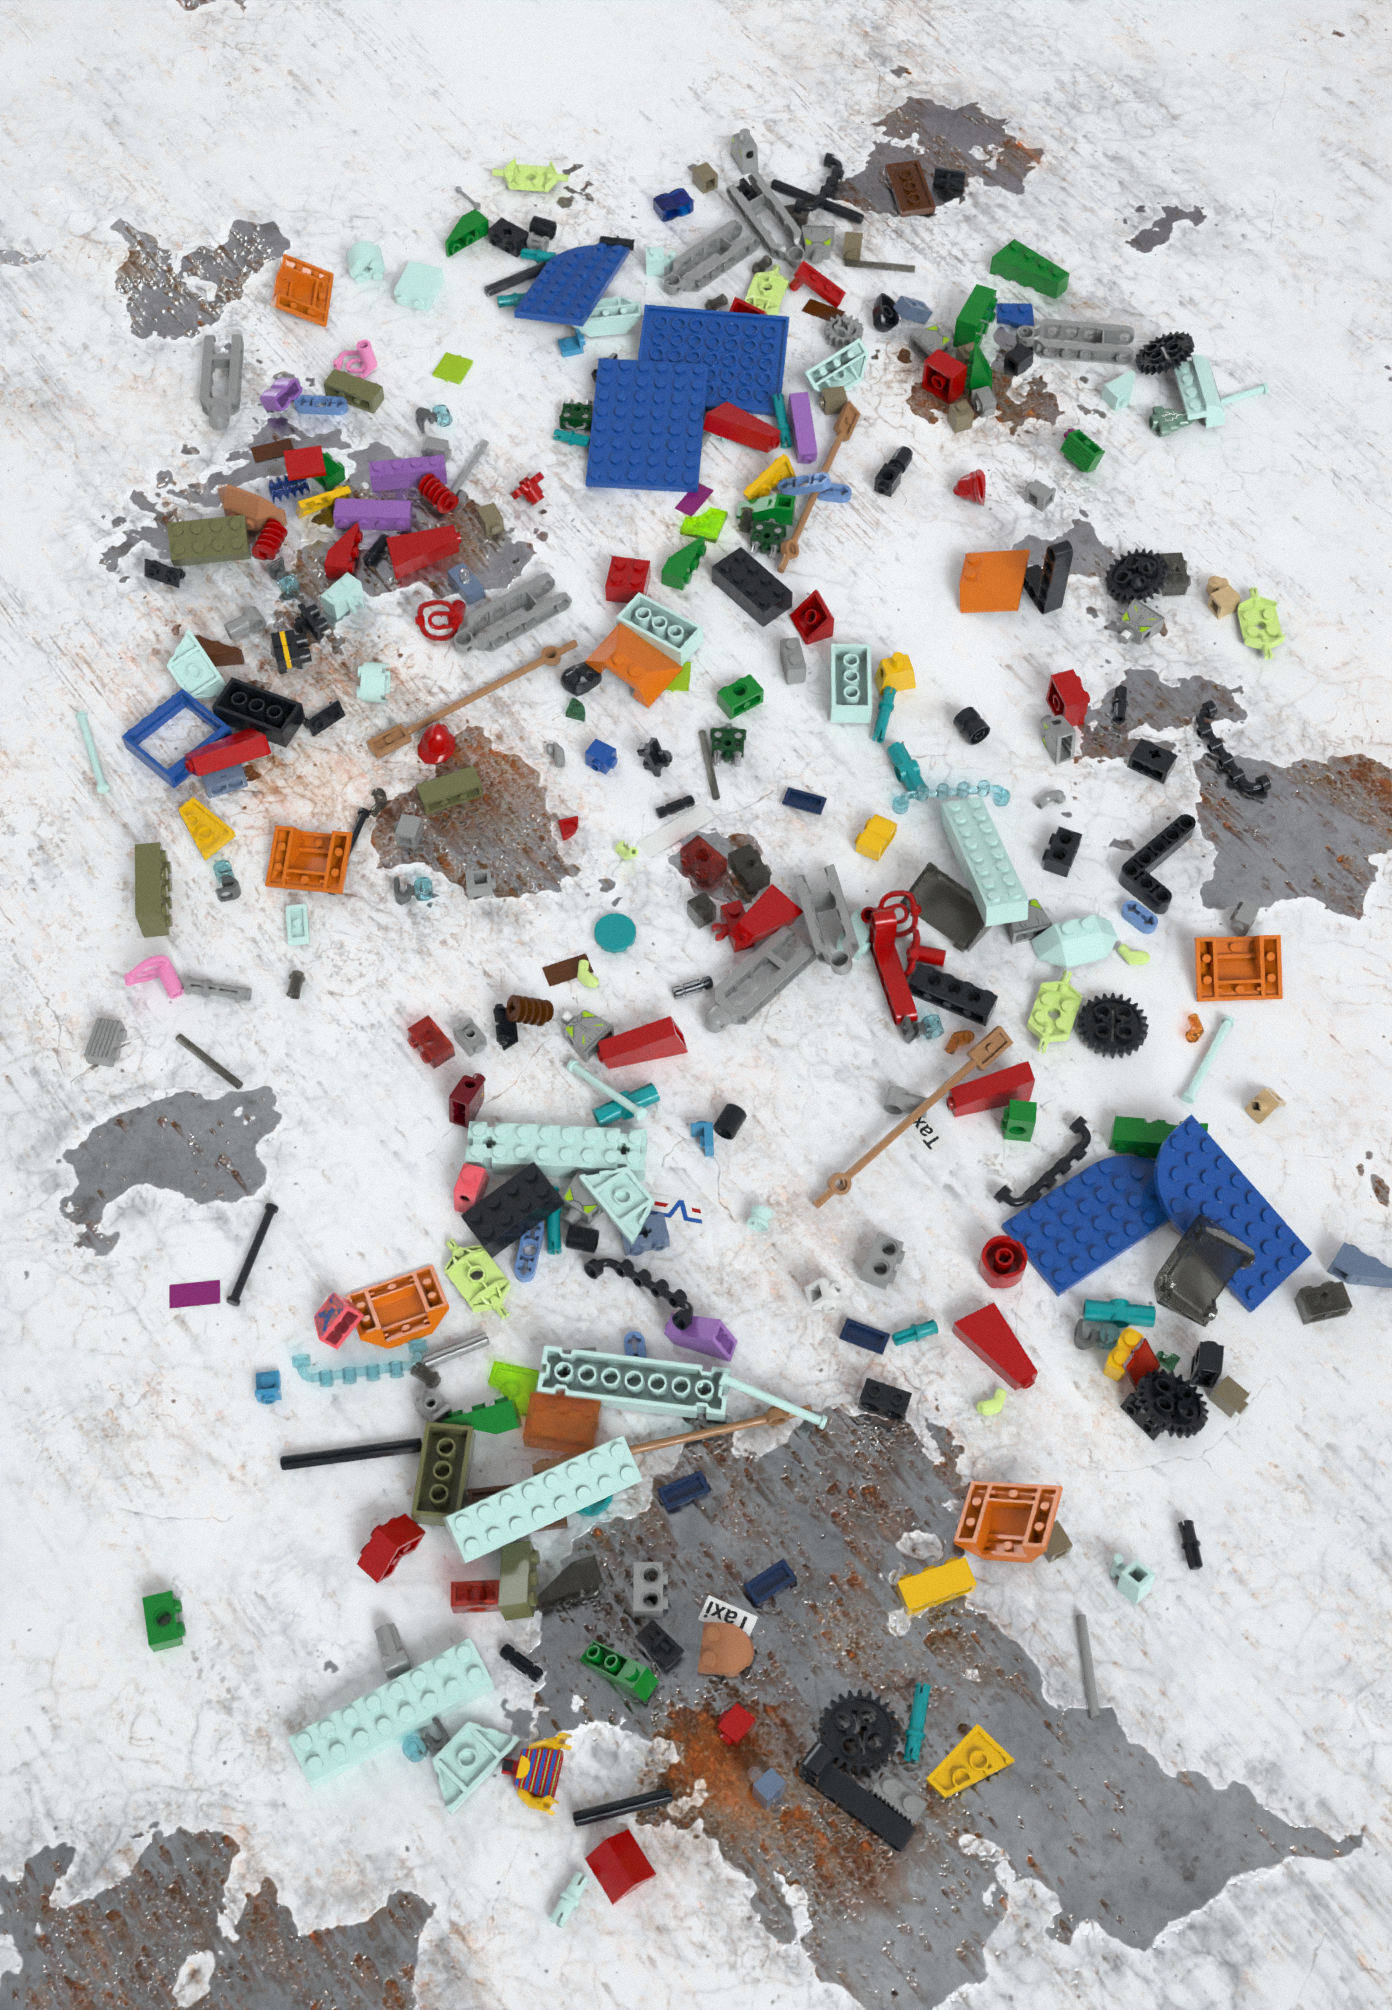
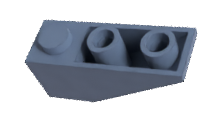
[1327,1242,1392,1288]

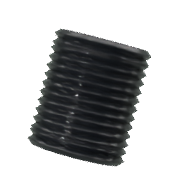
[529,216,557,241]
[713,1103,747,1140]
[565,1224,599,1254]

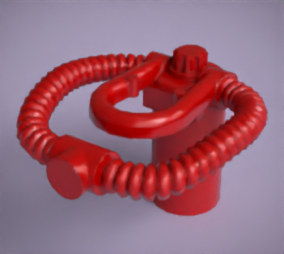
[415,599,466,641]
[861,890,922,938]
[904,928,946,976]

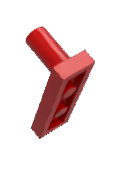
[789,260,846,308]

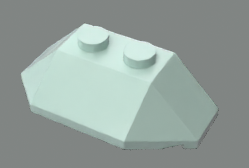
[571,297,643,337]
[803,338,869,393]
[1031,915,1118,968]

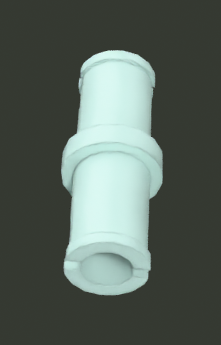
[549,1871,590,1928]

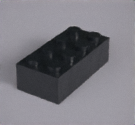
[712,547,793,627]
[212,677,305,748]
[461,1161,565,1258]

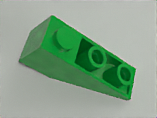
[445,209,489,257]
[965,342,992,396]
[736,494,796,526]
[661,536,707,591]
[443,1396,522,1434]
[580,1639,659,1702]

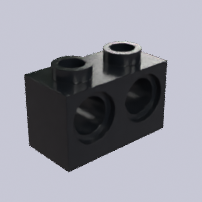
[1042,826,1083,878]
[1190,1341,1224,1389]
[858,1378,912,1424]

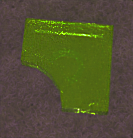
[680,507,728,544]
[488,1361,540,1417]

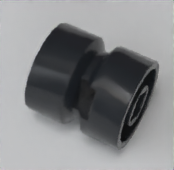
[953,707,991,745]

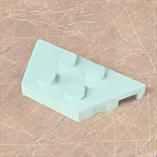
[166,629,227,699]
[579,1167,655,1245]
[432,1722,521,1815]

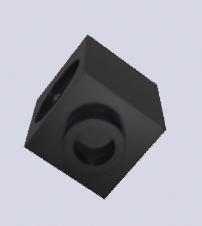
[874,463,902,497]

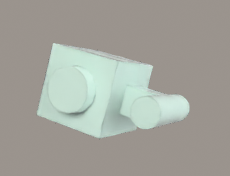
[646,247,676,276]
[1110,1554,1155,1605]

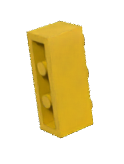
[895,1557,977,1616]

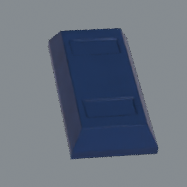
[782,787,827,815]
[839,1318,890,1355]
[657,1470,711,1511]
[743,1558,797,1606]

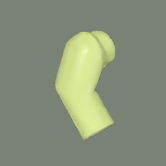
[615,840,638,860]
[976,1388,1007,1416]

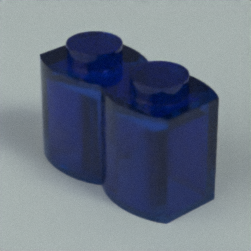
[653,188,694,222]

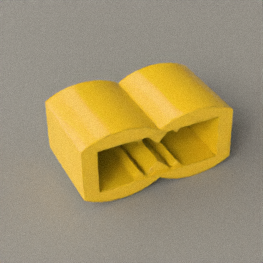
[854,814,898,862]
[1103,1327,1144,1382]

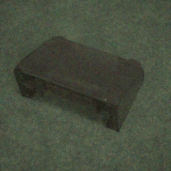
[900,862,993,953]
[1154,1214,1255,1327]

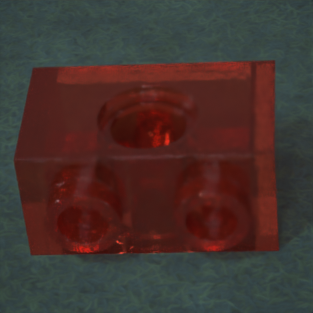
[680,835,727,885]
[407,1015,455,1069]
[451,1580,500,1613]

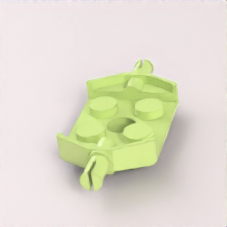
[492,158,569,192]
[744,264,789,315]
[1237,587,1285,660]
[1026,970,1083,1053]
[444,1238,511,1320]

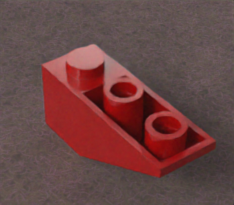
[324,523,363,579]

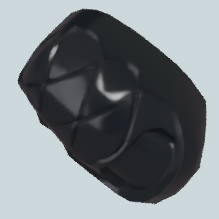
[872,293,899,333]
[560,662,602,697]

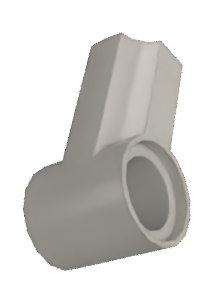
[224,606,267,640]
[883,1086,927,1118]
[374,1623,411,1678]

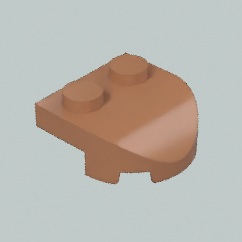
[698,1622,754,1678]

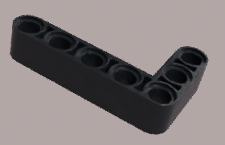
[1023,540,1073,614]
[1119,814,1196,914]
[798,1742,916,1852]

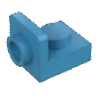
[558,328,586,358]
[690,1121,714,1156]
[255,1370,282,1404]

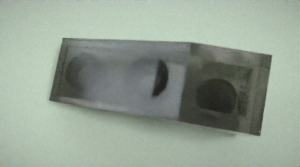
[534,1555,604,1613]

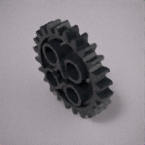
[1135,331,1195,375]
[1105,548,1169,605]
[1077,993,1149,1059]
[1134,1369,1209,1439]
[818,1689,900,1776]

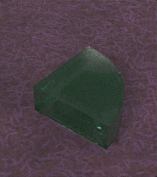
[565,697,586,722]
[1153,1351,1181,1371]

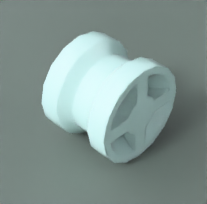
[746,1205,773,1232]

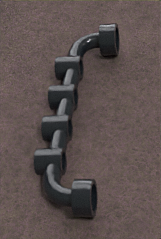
[794,152,844,214]
[1196,700,1271,792]
[993,1116,1091,1207]
[584,1258,694,1330]

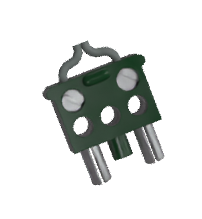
[559,398,593,432]
[750,518,787,560]
[710,723,746,767]

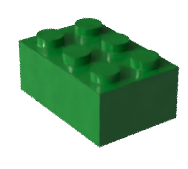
[953,284,998,348]

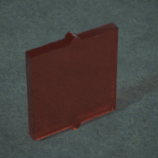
[1122,1338,1161,1388]

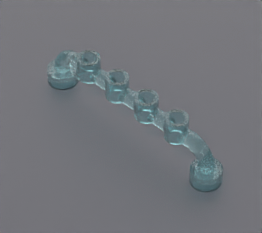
[892,780,1010,814]
[291,1339,427,1387]

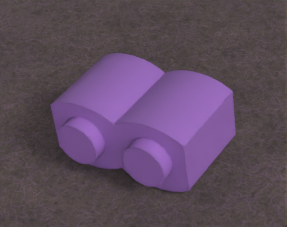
[259,377,303,411]

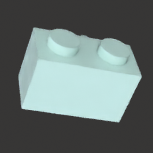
[320,572,364,620]

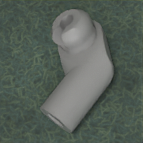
[546,742,565,768]
[1035,789,1066,810]

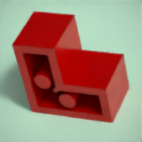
[357,1513,426,1583]

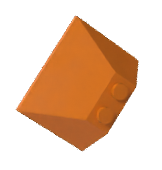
[270,254,334,327]
[959,549,1030,613]
[585,622,683,709]
[265,825,353,895]
[1194,935,1283,1002]
[345,1265,449,1349]
[953,1481,1063,1563]

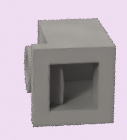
[970,386,997,418]
[421,436,452,464]
[1024,479,1056,512]
[465,869,497,900]
[1230,898,1260,936]
[453,1017,487,1057]
[415,1389,452,1423]

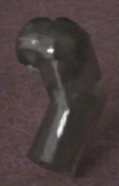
[369,788,388,818]

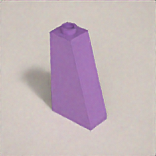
[787,392,818,464]

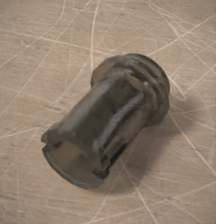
[752,255,773,274]
[705,294,728,310]
[738,507,754,533]
[286,970,306,999]
[410,1362,441,1389]

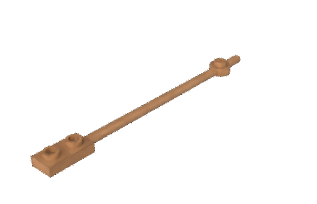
[777,401,860,573]
[366,639,578,760]
[812,1026,1014,1209]
[532,1404,812,1475]

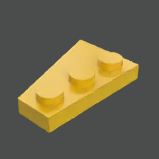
[743,453,796,501]
[295,486,352,519]
[178,797,236,861]
[925,1724,1015,1799]

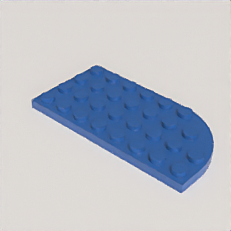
[514,243,629,327]
[1154,1114,1312,1312]
[1001,1155,1170,1297]

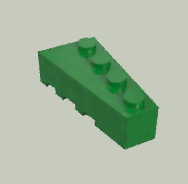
[990,239,1070,299]
[1109,1116,1208,1158]

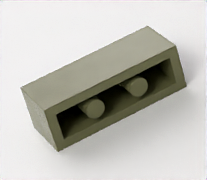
[323,369,384,414]
[416,766,483,815]
[498,1541,540,1621]

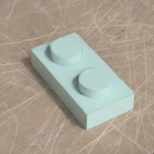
[286,904,310,946]

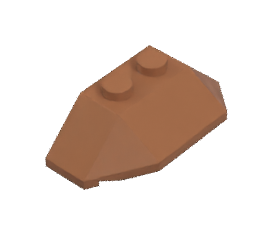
[217,484,287,533]

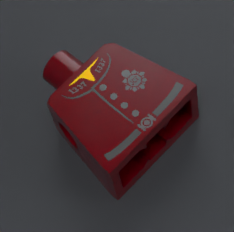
[449,1073,486,1128]

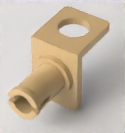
[1245,1088,1286,1124]

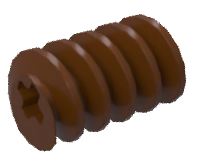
[506,994,554,1026]

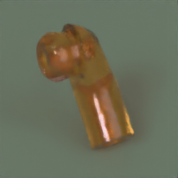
[1185,1013,1204,1043]
[944,1030,975,1054]

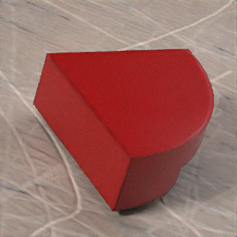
[558,816,579,840]

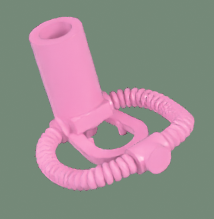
[333,340,377,379]
[124,955,185,999]

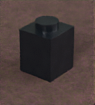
[1004,343,1034,377]

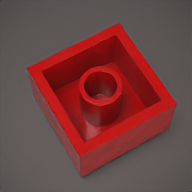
[921,349,967,405]
[605,556,651,603]
[1046,669,1090,727]

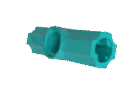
[887,742,928,800]
[592,1083,660,1127]
[1083,1299,1156,1328]

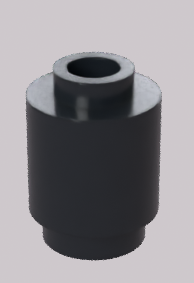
[888,446,913,474]

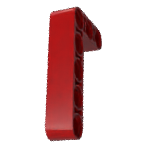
[869,909,918,1026]

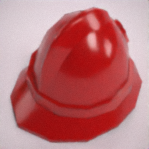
[953,469,986,505]
[417,723,456,765]

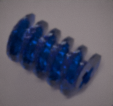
[268,475,310,504]

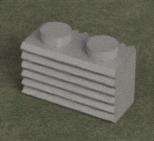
[779,637,806,685]
[84,1017,127,1067]
[871,1770,928,1826]

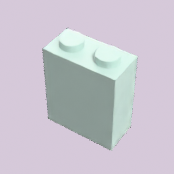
[394,261,444,311]

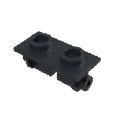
[145,559,186,588]
[303,699,346,737]
[493,1004,519,1051]
[1120,1392,1160,1441]

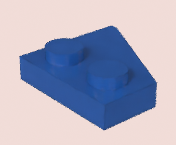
[996,303,1034,329]

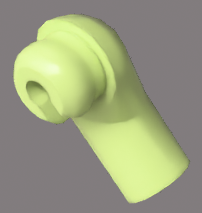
[1118,944,1150,965]
[577,960,599,988]

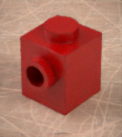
[717,1703,756,1748]

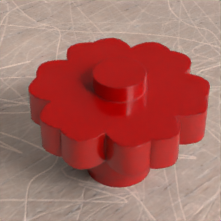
[510,472,545,506]

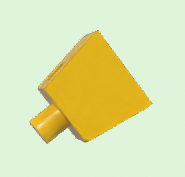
[874,652,916,695]

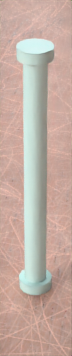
[1220,383,1269,405]
[75,711,109,793]
[1181,1015,1235,1104]
[567,1059,647,1120]
[718,1371,828,1430]

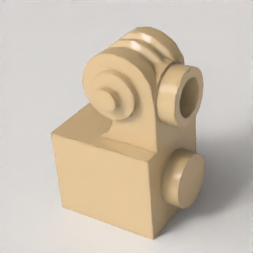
[1206,576,1241,619]

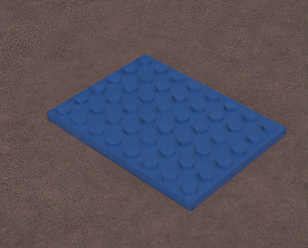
[638,305,789,416]
[585,358,709,493]

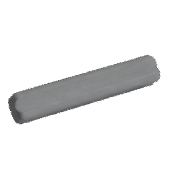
[422,1332,489,1369]

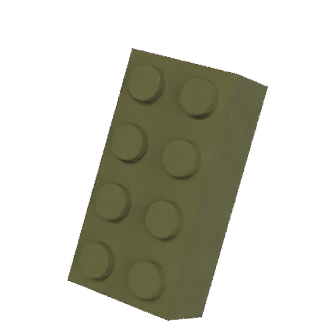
[167,515,251,567]
[135,842,173,938]
[411,1422,476,1526]

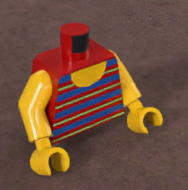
[501,1732,572,1816]

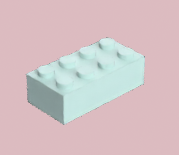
[616,592,703,666]
[830,644,872,723]

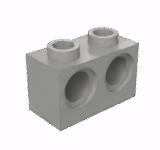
[860,1232,906,1290]
[633,1562,668,1618]

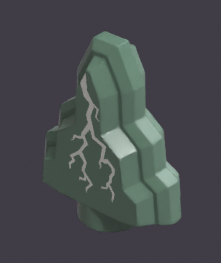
[1149,406,1195,438]

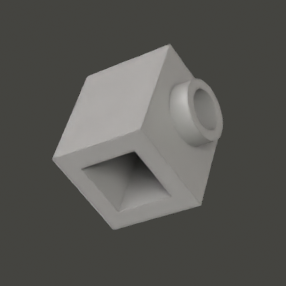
[394,814,424,849]

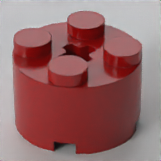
[979,1235,1028,1289]

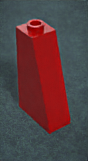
[703,402,781,453]
[386,525,462,579]
[184,728,271,777]
[728,884,803,948]
[597,1016,688,1069]
[946,1061,1035,1117]
[952,1303,1038,1391]

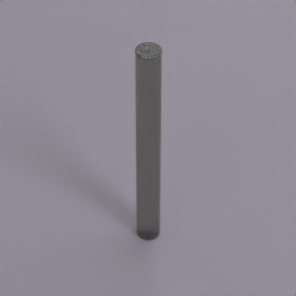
[844,259,916,273]
[698,730,720,800]
[175,1033,243,1089]

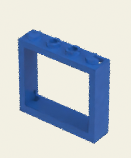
[122,688,233,788]

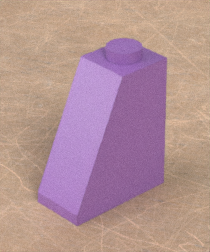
[664,1313,738,1362]

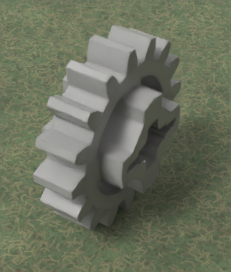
[824,314,864,349]

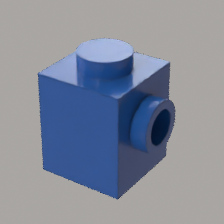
[585,739,618,774]

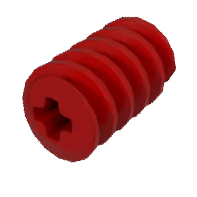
[418,473,459,514]
[252,518,288,560]

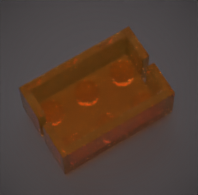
[523,1392,602,1454]

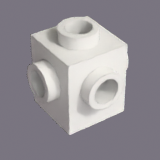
[804,1277,845,1313]

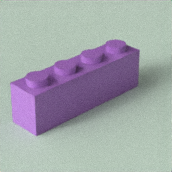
[369,455,447,491]
[333,498,413,531]

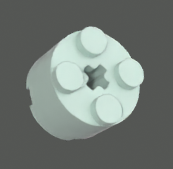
[346,241,385,284]
[357,662,391,703]

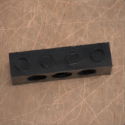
[908,963,998,1027]

